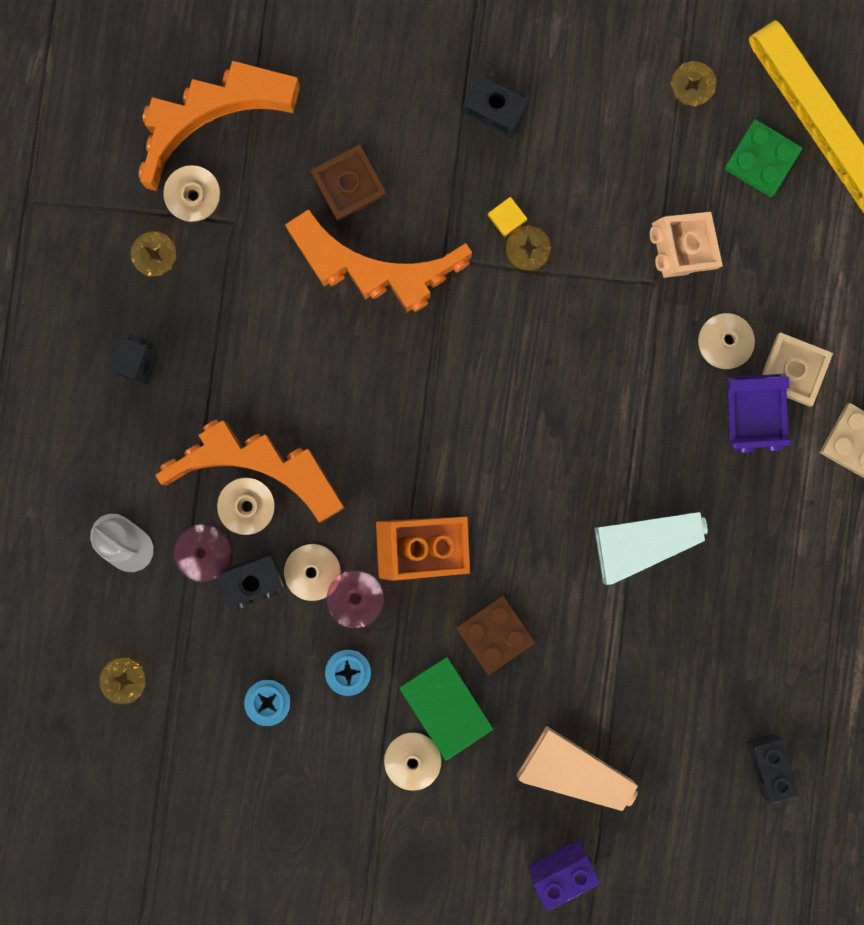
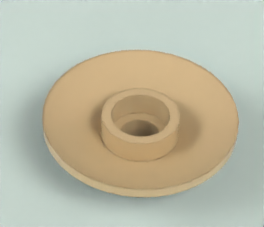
[164,165,220,222]
[698,313,755,369]
[217,478,275,535]
[284,544,341,601]
[384,732,441,790]

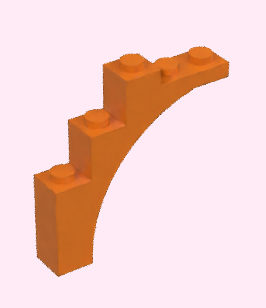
[139,61,300,191]
[285,210,472,312]
[155,420,345,522]

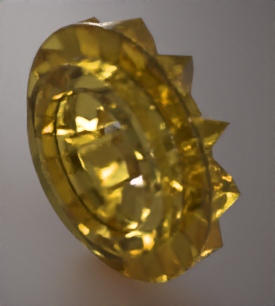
[671,61,716,107]
[506,225,551,270]
[131,231,177,277]
[99,658,146,704]

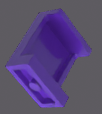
[726,373,791,453]
[528,840,600,911]

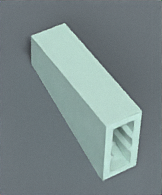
[595,512,708,585]

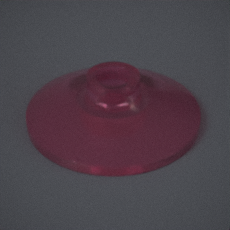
[174,525,231,581]
[327,571,384,628]

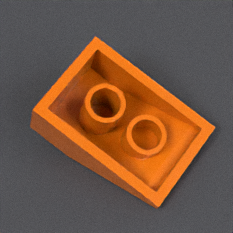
[376,517,470,581]

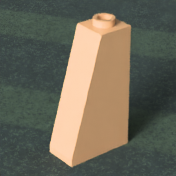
[517,726,638,811]

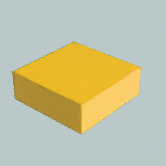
[488,197,527,238]

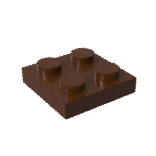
[310,144,387,222]
[456,595,535,676]

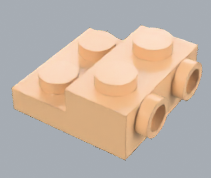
[650,212,723,278]

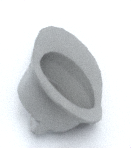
[90,514,154,572]

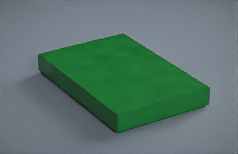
[399,656,494,761]

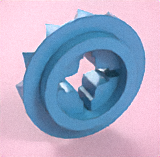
[325,649,371,696]
[244,680,290,726]

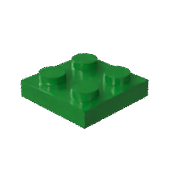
[724,119,803,197]

